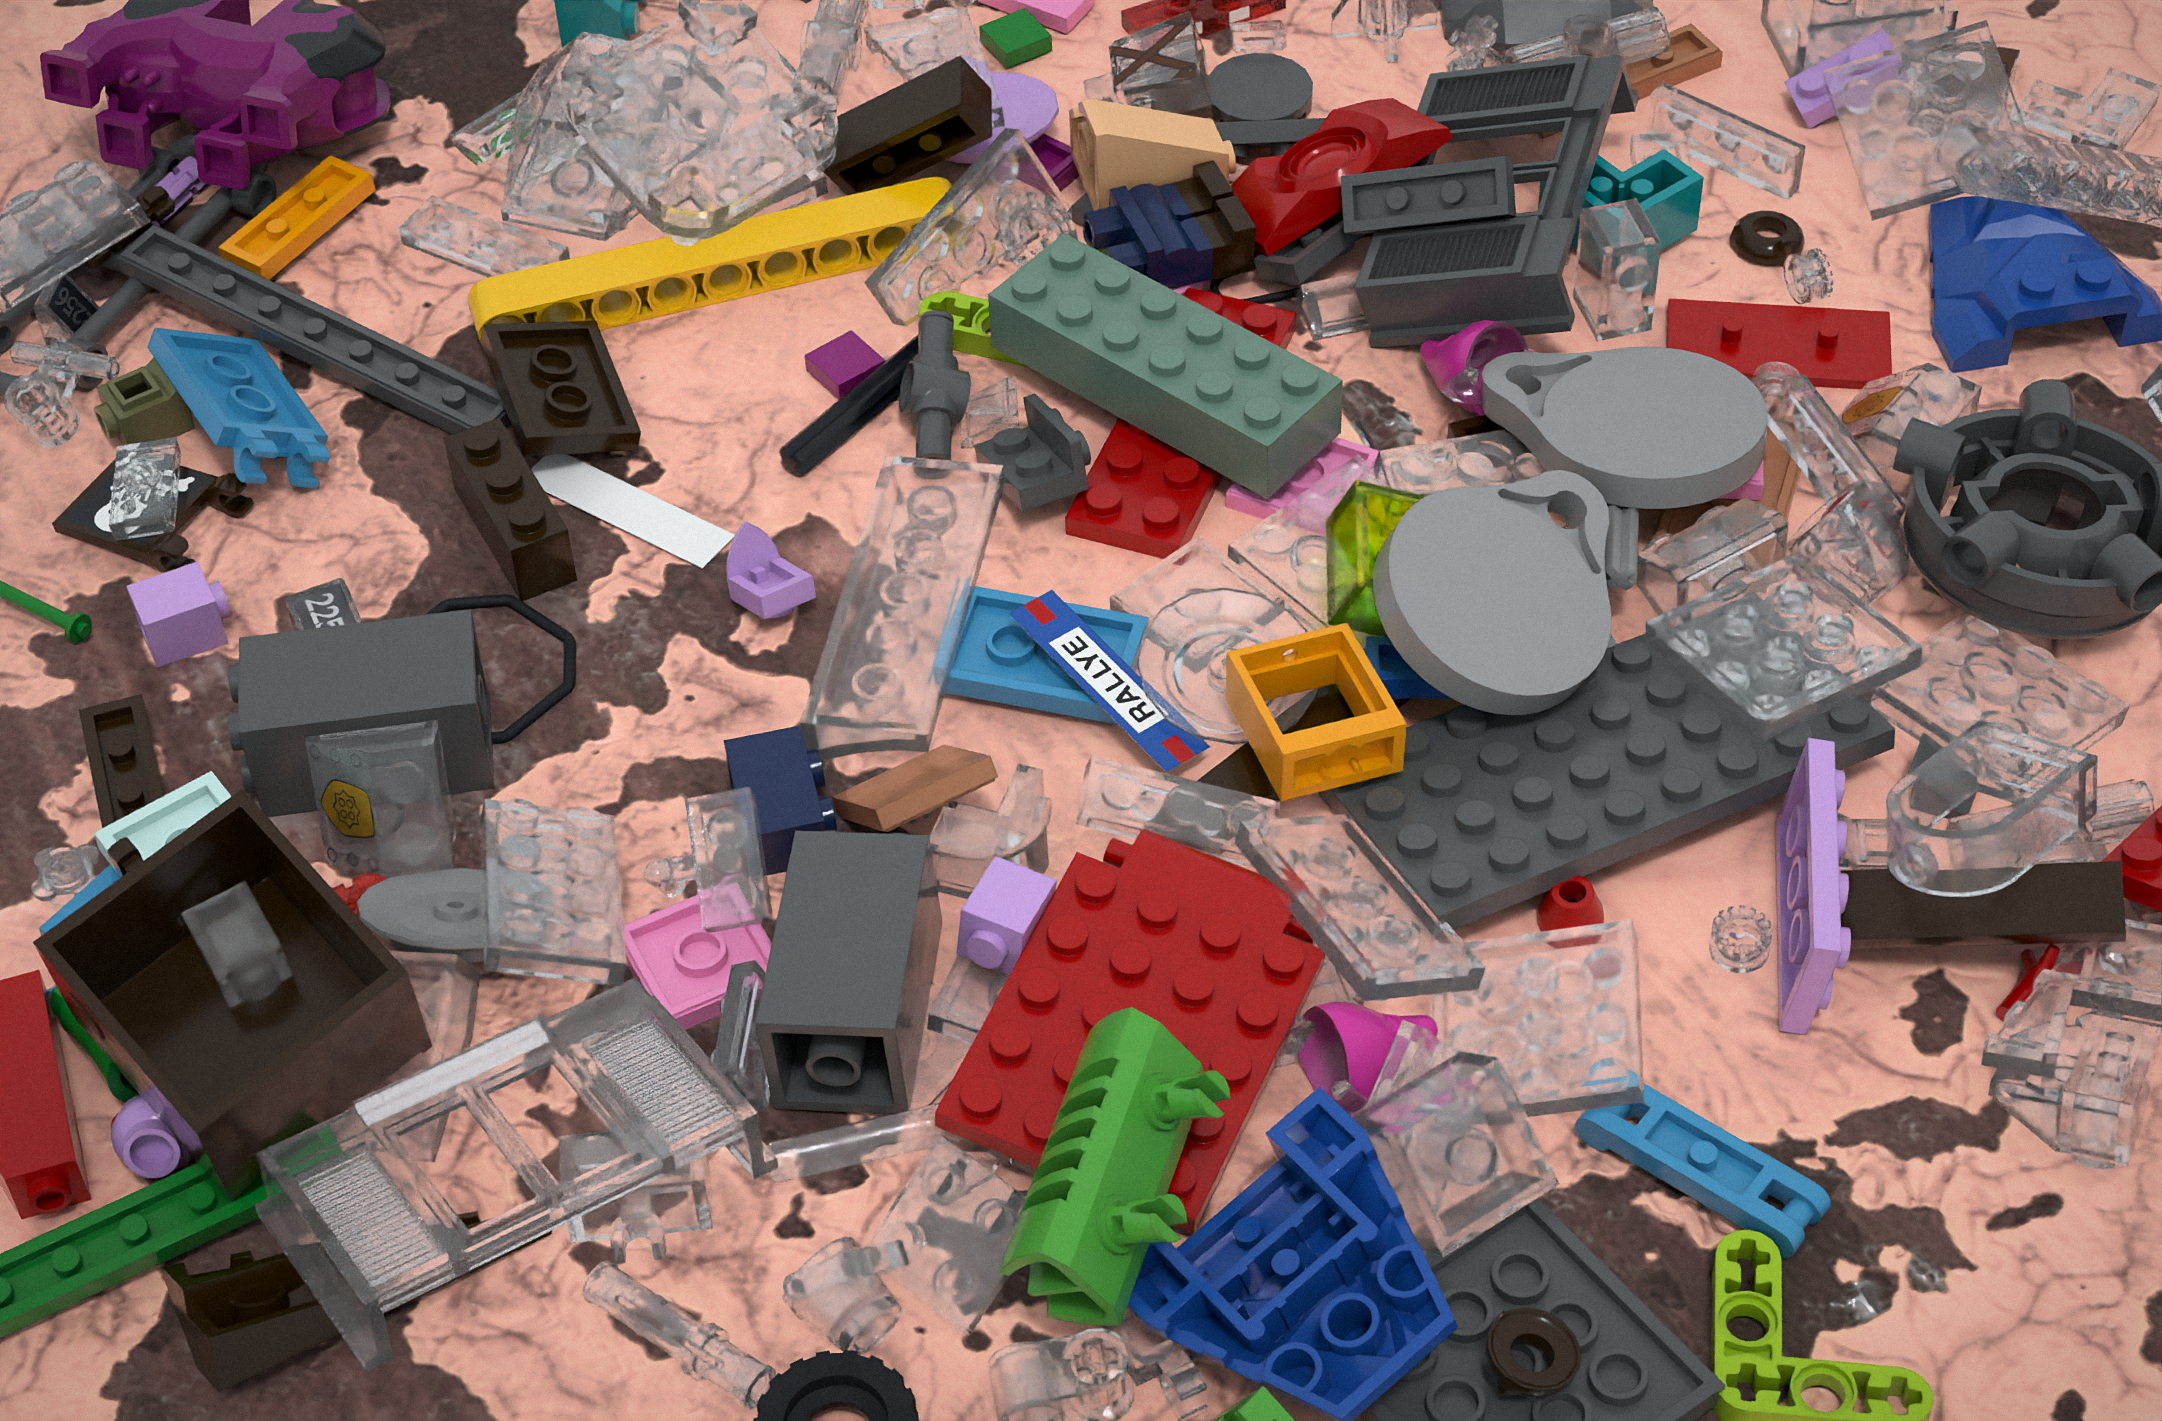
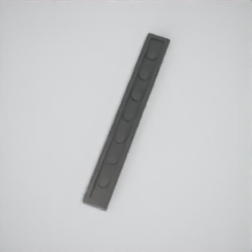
[116,224,511,434]

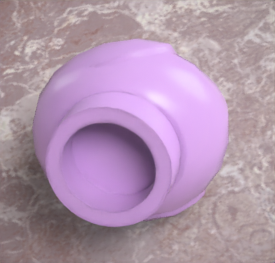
[111,1095,193,1178]

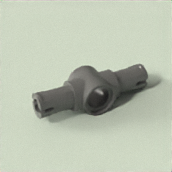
[899,310,971,475]

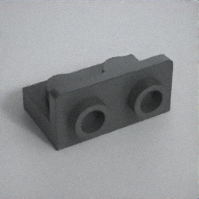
[974,393,1091,512]

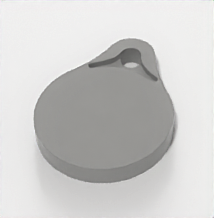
[1481,347,1768,509]
[1373,469,1612,715]

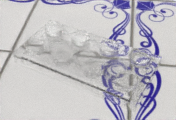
[480,799,627,986]
[1235,814,1486,1001]

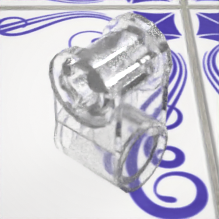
[987,1328,1134,1421]

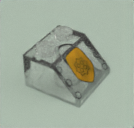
[1807,363,1982,503]
[305,720,457,877]

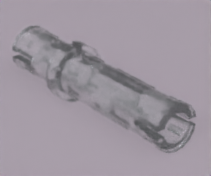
[582,1261,776,1409]

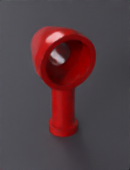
[1537,875,1604,947]

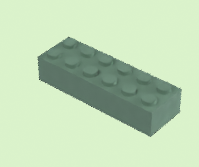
[988,233,1343,499]

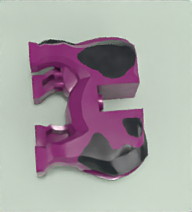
[40,0,390,190]

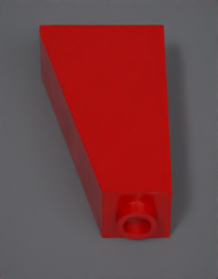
[0,970,92,1219]

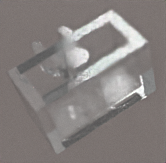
[559,1122,713,1264]

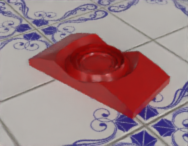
[1231,98,1453,257]

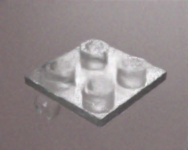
[860,1134,1028,1335]

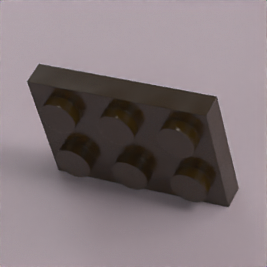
[481,321,641,456]

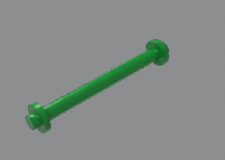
[0,580,92,643]

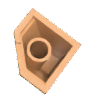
[1069,99,1236,210]

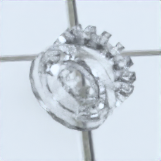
[1783,248,1834,305]
[1709,905,1773,974]

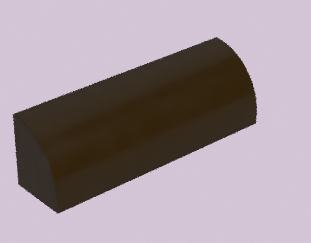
[1841,861,2126,949]

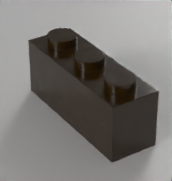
[822,55,992,196]
[443,418,577,601]

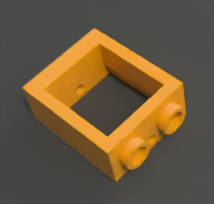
[1225,623,1407,802]

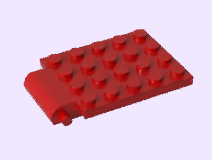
[935,829,1326,1234]

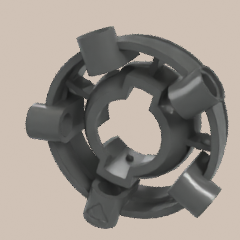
[1893,379,2162,640]

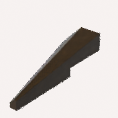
[162,1200,552,1392]

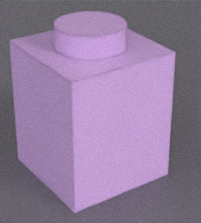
[126,561,232,668]
[957,856,1057,975]

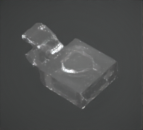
[1101,1307,1208,1421]

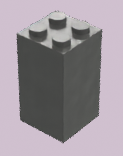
[228,609,495,817]
[755,830,942,1115]

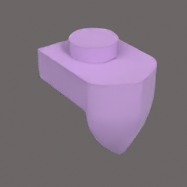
[726,522,816,620]

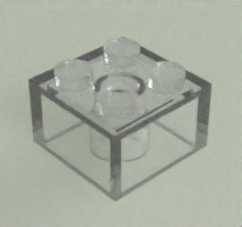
[1352,1051,1560,1257]

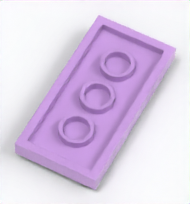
[1775,738,1851,1035]

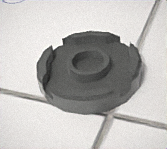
[1207,53,1313,122]

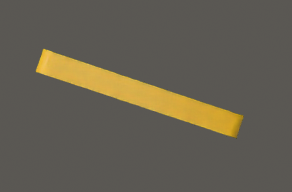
[467,177,970,342]

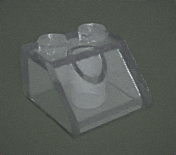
[1636,498,1789,625]

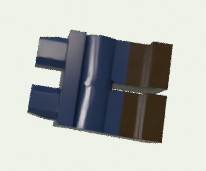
[1083,160,1256,287]

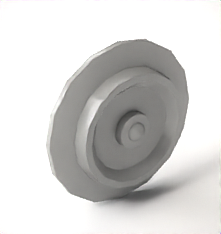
[357,868,554,963]

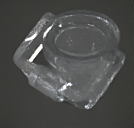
[782,1236,910,1355]

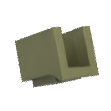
[94,357,196,453]

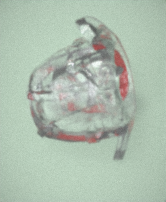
[1770,481,1912,619]

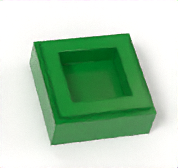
[979,8,1052,69]

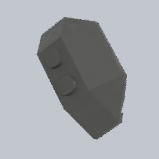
[1439,0,1658,53]

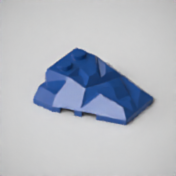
[1929,187,2162,373]
[1127,1087,1458,1421]

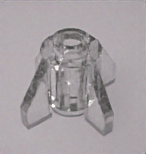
[1331,0,1438,63]

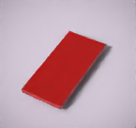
[1666,298,1892,391]

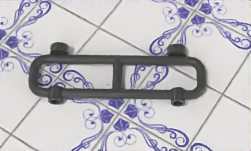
[0,131,276,399]

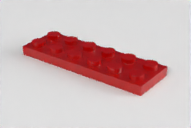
[1065,287,1296,563]

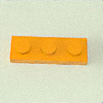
[218,155,376,280]

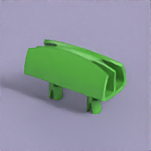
[998,1007,1230,1326]

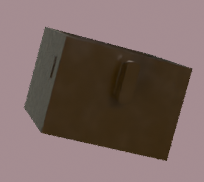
[33,789,432,1202]

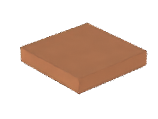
[832,744,998,832]

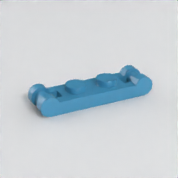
[1575,1073,1831,1259]

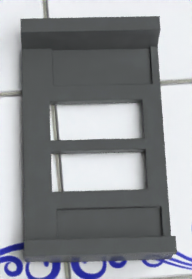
[1354,55,1639,348]

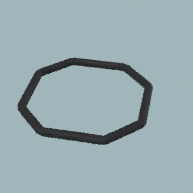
[425,594,576,744]

